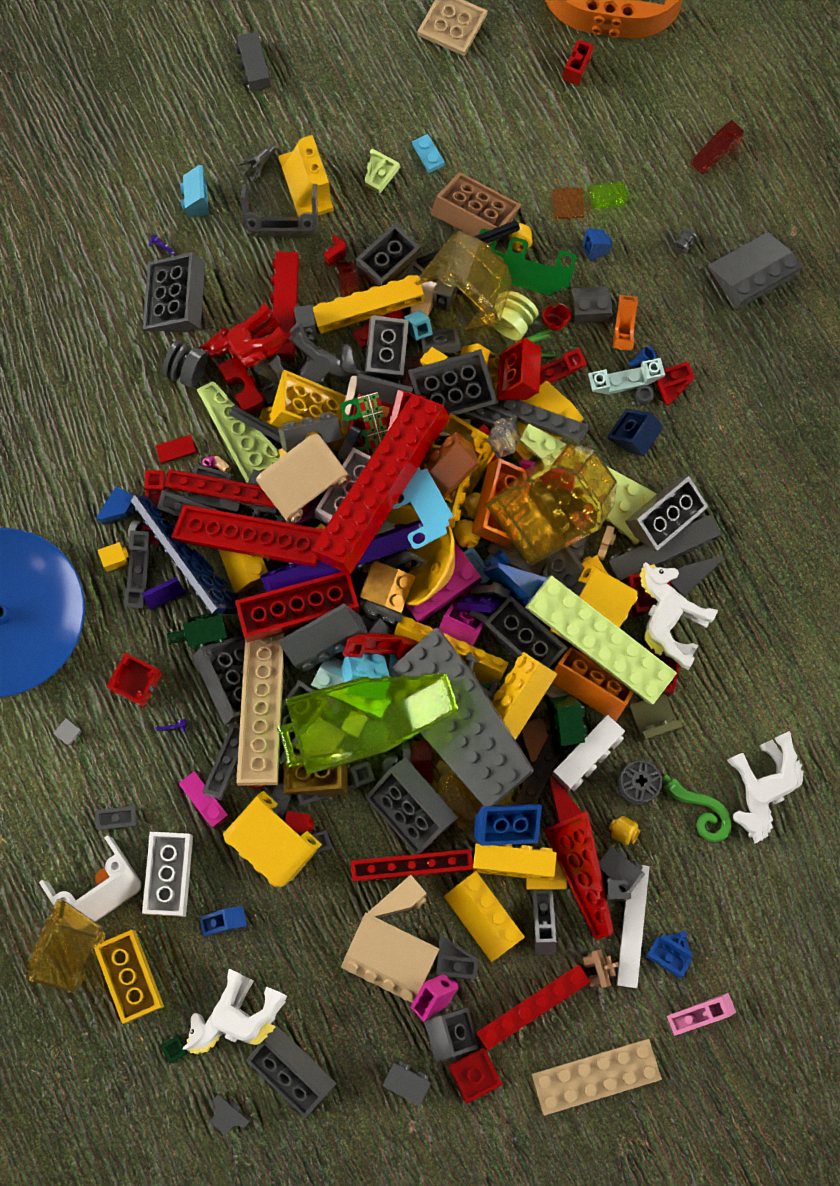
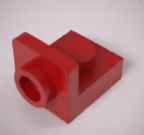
[324,234,347,267]

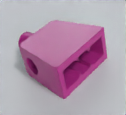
[411,974,458,1022]

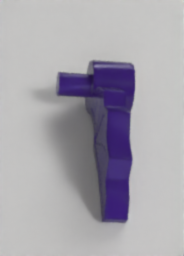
[148,234,176,256]
[155,719,187,733]

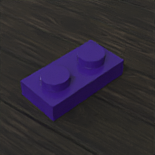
[457,594,500,613]

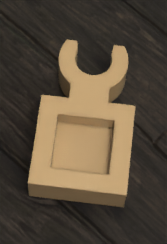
[597,525,616,561]

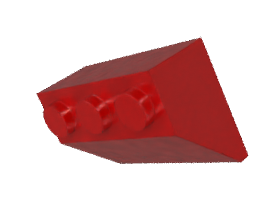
[497,337,541,400]

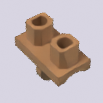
[583,949,619,988]

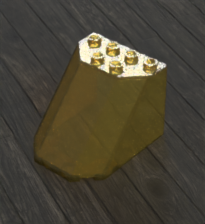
[415,231,513,333]

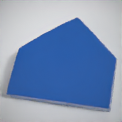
[646,931,693,979]

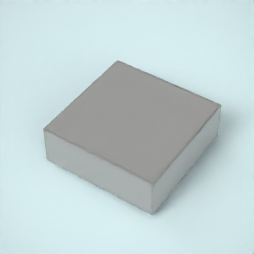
[53,719,82,746]

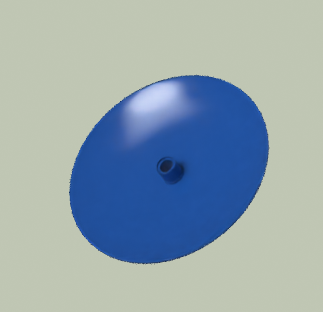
[0,528,85,697]

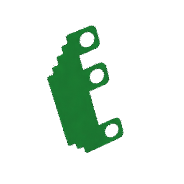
[475,229,577,296]

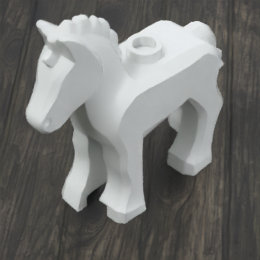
[727,731,804,844]

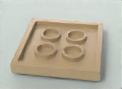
[417,0,488,56]

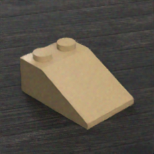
[367,875,427,918]

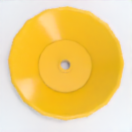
[405,526,455,605]

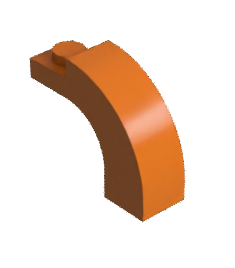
[613,295,638,350]

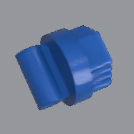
[483,550,511,567]

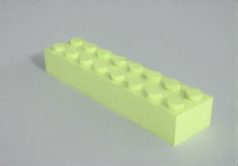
[525,576,677,704]

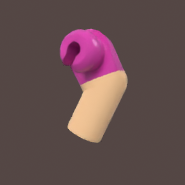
[202,456,231,473]

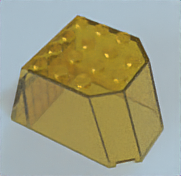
[485,442,617,566]

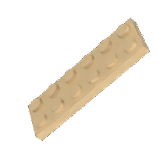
[531,1039,662,1116]

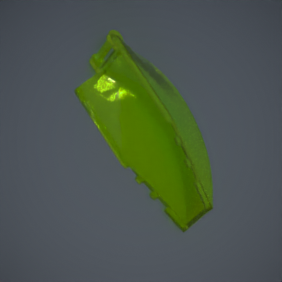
[277,673,458,775]

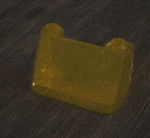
[26,899,105,993]

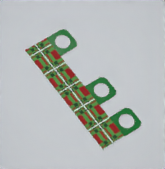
[340,392,388,454]

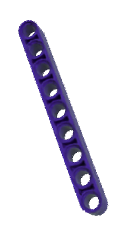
[260,520,425,592]

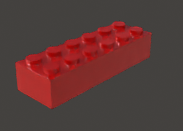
[235,572,360,643]

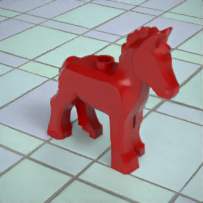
[199,303,290,367]

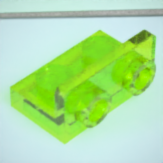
[588,182,629,209]

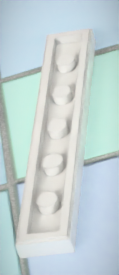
[616,865,649,988]

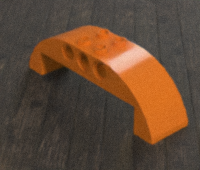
[545,0,683,39]

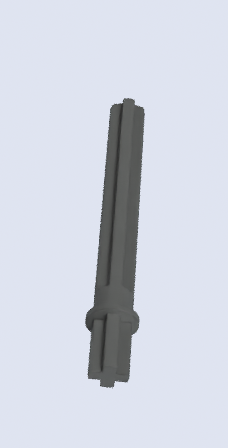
[229,405,281,443]

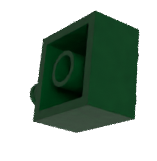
[166,613,228,649]
[549,695,587,746]

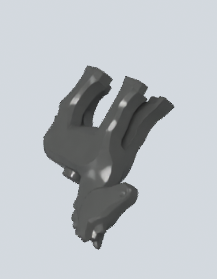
[254,322,365,390]

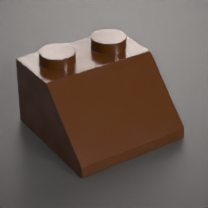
[518,718,550,767]

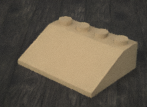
[341,912,439,1003]

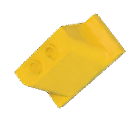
[278,135,334,217]

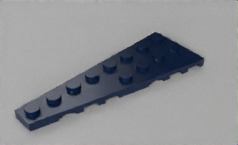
[130,495,239,614]

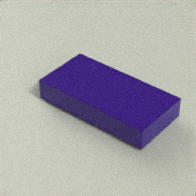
[142,576,185,610]

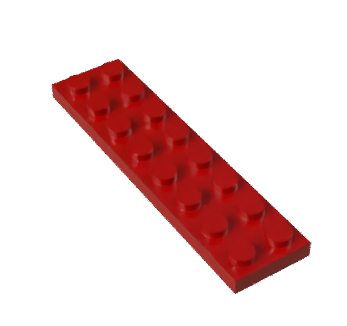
[171,505,324,567]

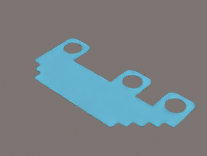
[393,467,453,549]

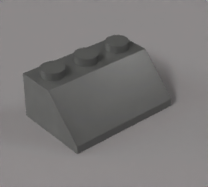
[355,374,415,405]

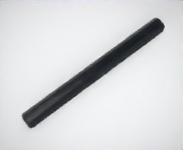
[417,220,520,268]

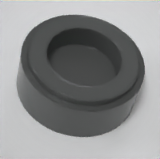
[635,385,654,405]

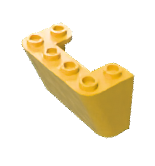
[550,564,638,649]
[223,791,322,887]

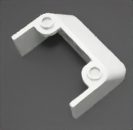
[39,835,142,930]

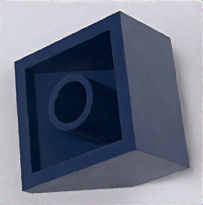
[607,408,663,456]

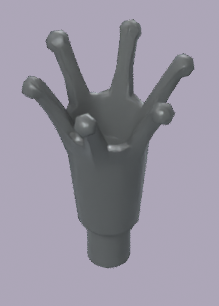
[239,144,276,182]

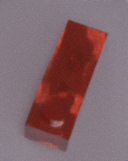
[690,120,744,175]

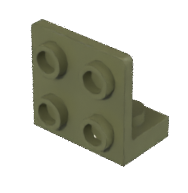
[630,694,683,743]

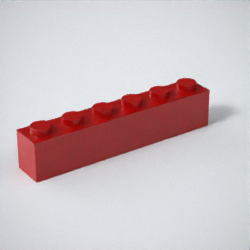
[269,251,299,361]
[351,849,473,883]
[476,965,590,1051]

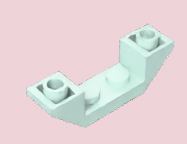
[588,358,665,394]

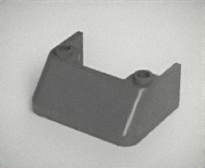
[241,184,318,237]

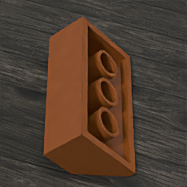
[419,432,479,499]

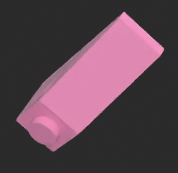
[667,993,736,1036]

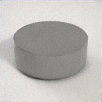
[128,520,143,538]

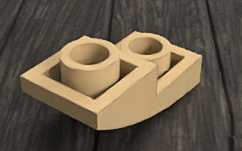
[410,279,436,316]

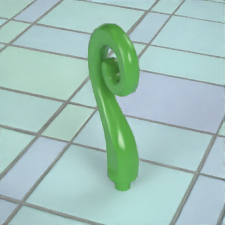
[662,774,732,842]

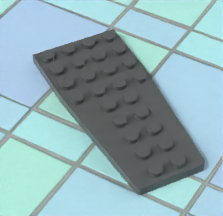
[387,627,533,806]

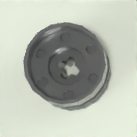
[162,340,208,388]
[616,760,662,806]

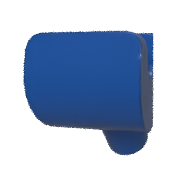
[628,346,658,368]

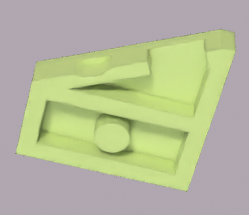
[365,149,400,194]

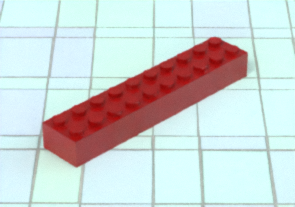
[311,394,450,575]

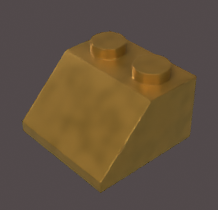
[359,561,415,613]

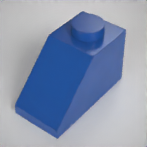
[582,228,612,261]
[96,486,136,525]
[199,906,247,937]

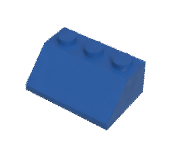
[473,804,542,846]

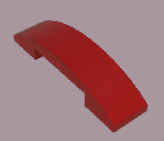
[540,348,587,385]
[141,470,165,546]
[343,633,419,659]

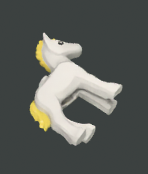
[640,562,718,670]
[183,969,287,1055]

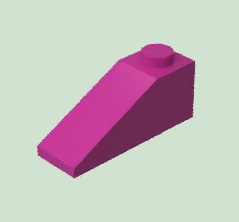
[179,771,230,830]

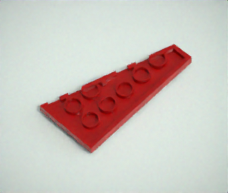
[543,811,614,940]

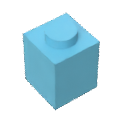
[404,310,433,341]

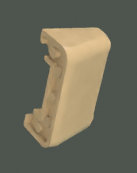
[256,434,352,524]

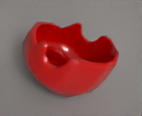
[541,303,571,331]

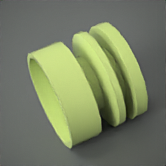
[489,291,539,341]

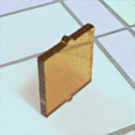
[552,186,584,220]

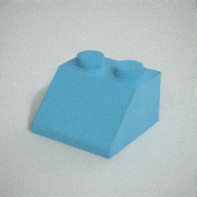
[180,165,209,217]

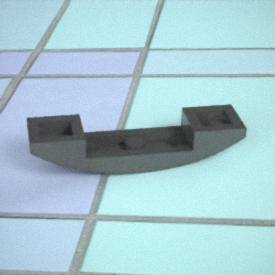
[124,530,150,608]
[297,761,375,806]

